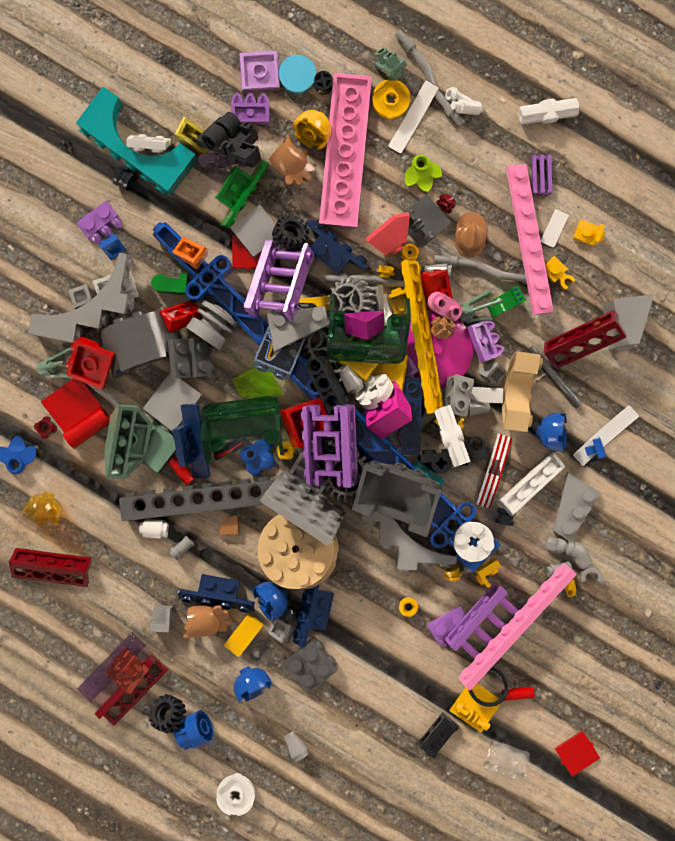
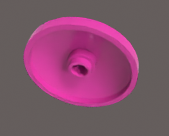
[397,312,474,388]

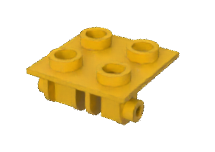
[449,683,501,733]

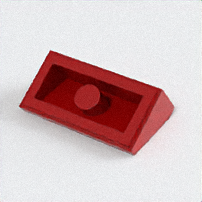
[160,301,202,332]

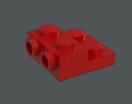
[66,337,115,390]

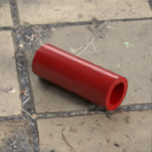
[167,455,195,486]
[501,687,534,701]

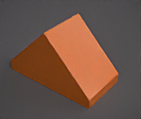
[172,237,208,270]

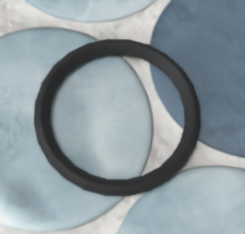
[468,666,508,707]

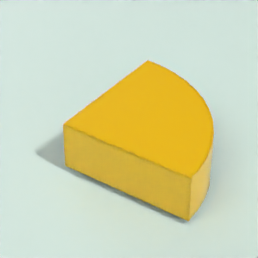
[565,579,576,597]

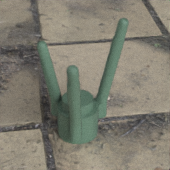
[460,290,503,324]
[37,348,72,378]

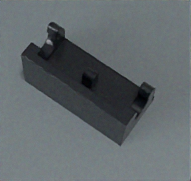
[418,712,459,758]

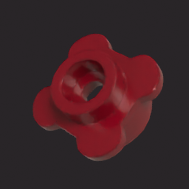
[436,194,456,213]
[34,416,57,439]

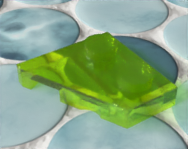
[232,367,283,397]

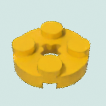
[372,79,410,121]

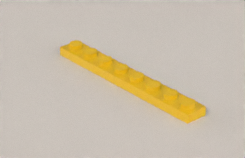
[401,259,444,414]

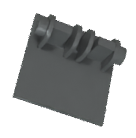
[403,194,452,247]

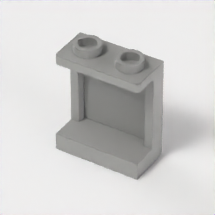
[143,372,204,433]

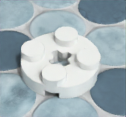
[356,374,394,410]
[453,522,494,562]
[216,773,256,816]

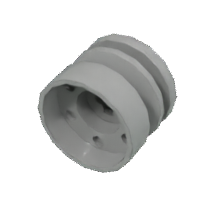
[186,300,238,351]

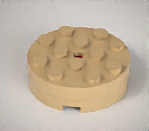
[258,514,339,590]

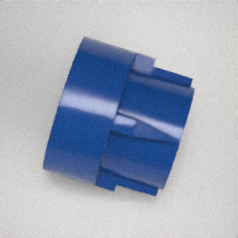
[174,710,214,750]

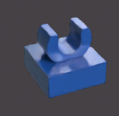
[99,234,127,260]
[585,436,606,458]

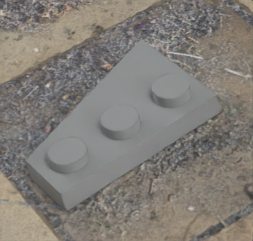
[267,306,328,353]
[553,472,601,542]

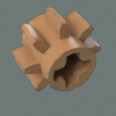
[431,315,455,340]

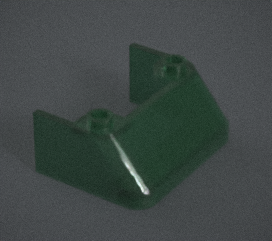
[327,294,411,364]
[201,396,284,465]

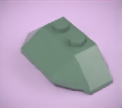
[104,405,152,479]

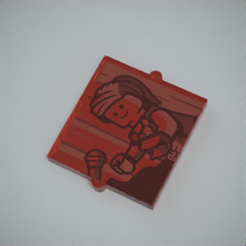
[105,647,150,695]

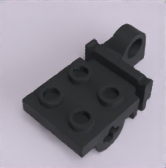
[196,112,261,168]
[418,436,487,473]

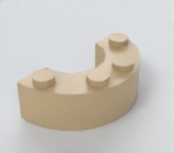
[502,351,543,432]

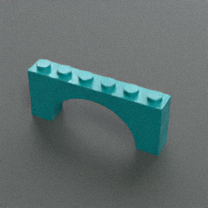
[76,86,198,196]

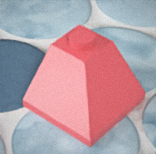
[365,212,410,256]

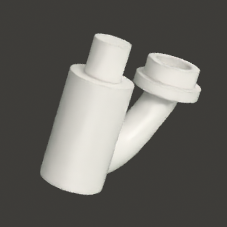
[445,87,482,116]

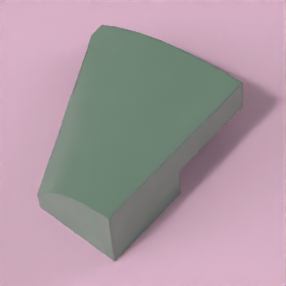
[144,421,176,473]

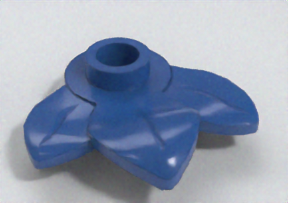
[0,436,36,474]
[240,439,276,477]

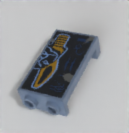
[253,299,306,380]

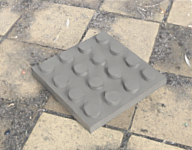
[260,471,346,546]

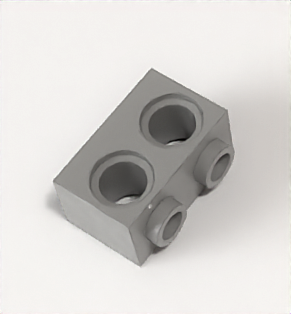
[443,374,474,419]

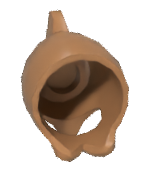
[269,134,315,186]
[183,605,232,639]

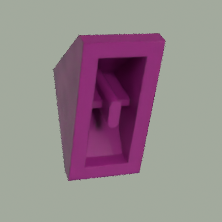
[344,310,384,340]

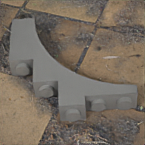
[28,253,134,343]
[361,511,457,573]

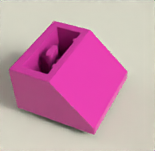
[365,381,412,439]

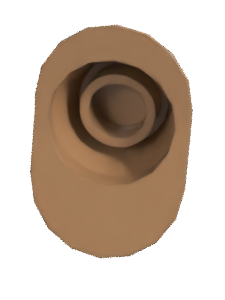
[455,212,487,257]

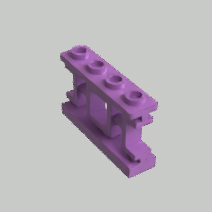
[301,405,358,488]

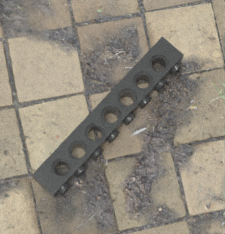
[119,476,275,521]

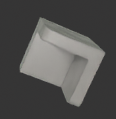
[149,605,173,633]

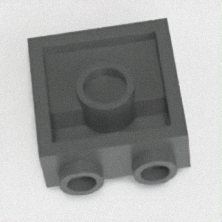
[168,338,214,379]
[283,638,338,693]

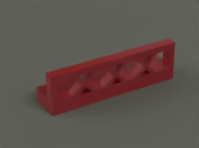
[544,309,627,369]
[9,548,92,587]
[94,653,169,726]

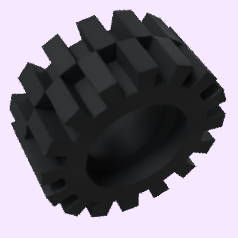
[272,215,309,252]
[149,694,186,734]

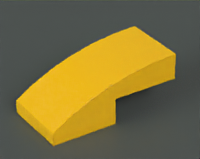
[223,613,264,657]

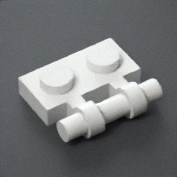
[127,134,171,153]

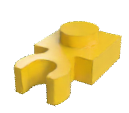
[545,256,575,290]

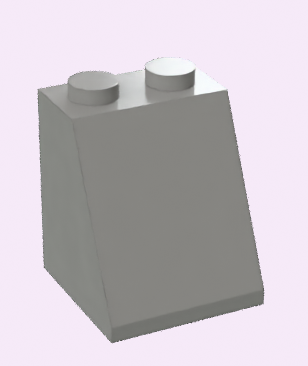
[603,294,653,353]

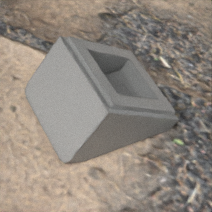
[479,359,507,388]
[268,617,296,644]

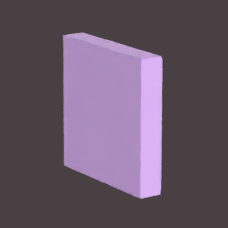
[240,51,280,93]

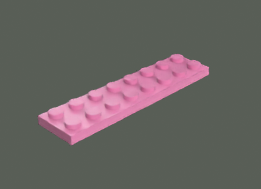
[319,73,372,229]

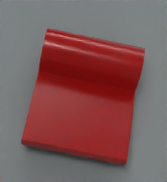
[41,378,110,449]

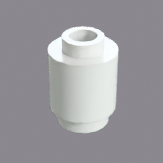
[139,518,169,539]

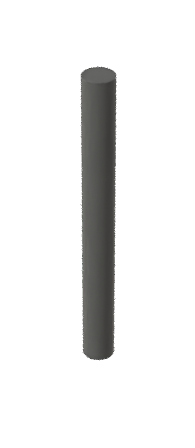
[527,345,582,408]

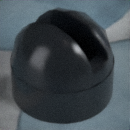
[281,606,297,620]

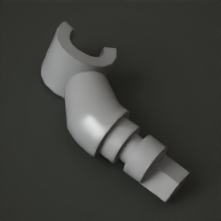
[545,536,603,584]

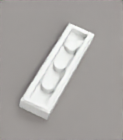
[499,452,566,516]

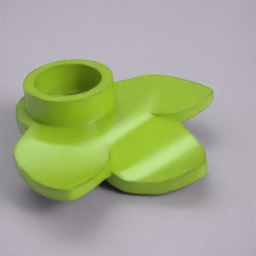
[405,154,442,192]

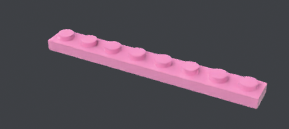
[506,164,554,315]
[459,564,577,690]

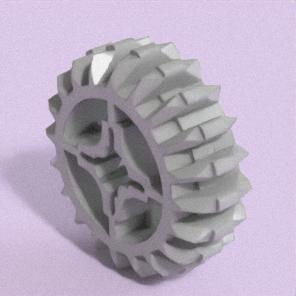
[326,277,376,328]

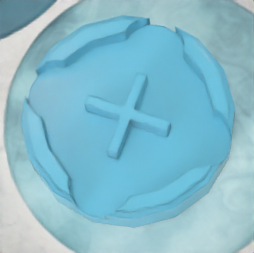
[279,55,316,94]

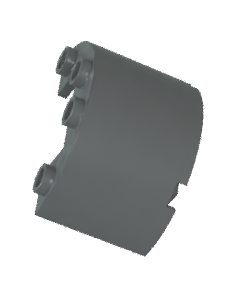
[98,308,181,379]
[352,461,442,537]

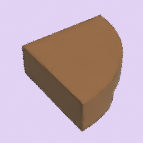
[219,515,239,535]

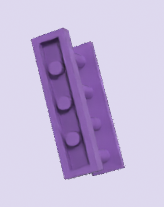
[244,240,314,321]
[444,581,519,658]

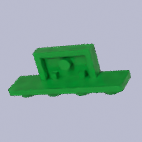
[215,161,268,228]

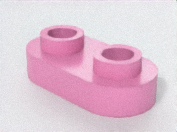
[428,292,462,321]

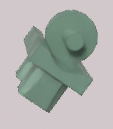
[375,47,407,81]

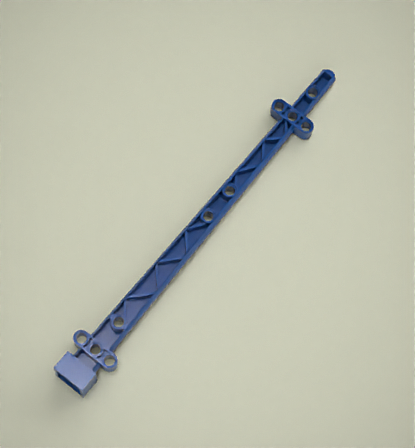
[153,222,501,572]

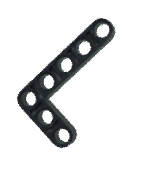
[306,356,364,462]

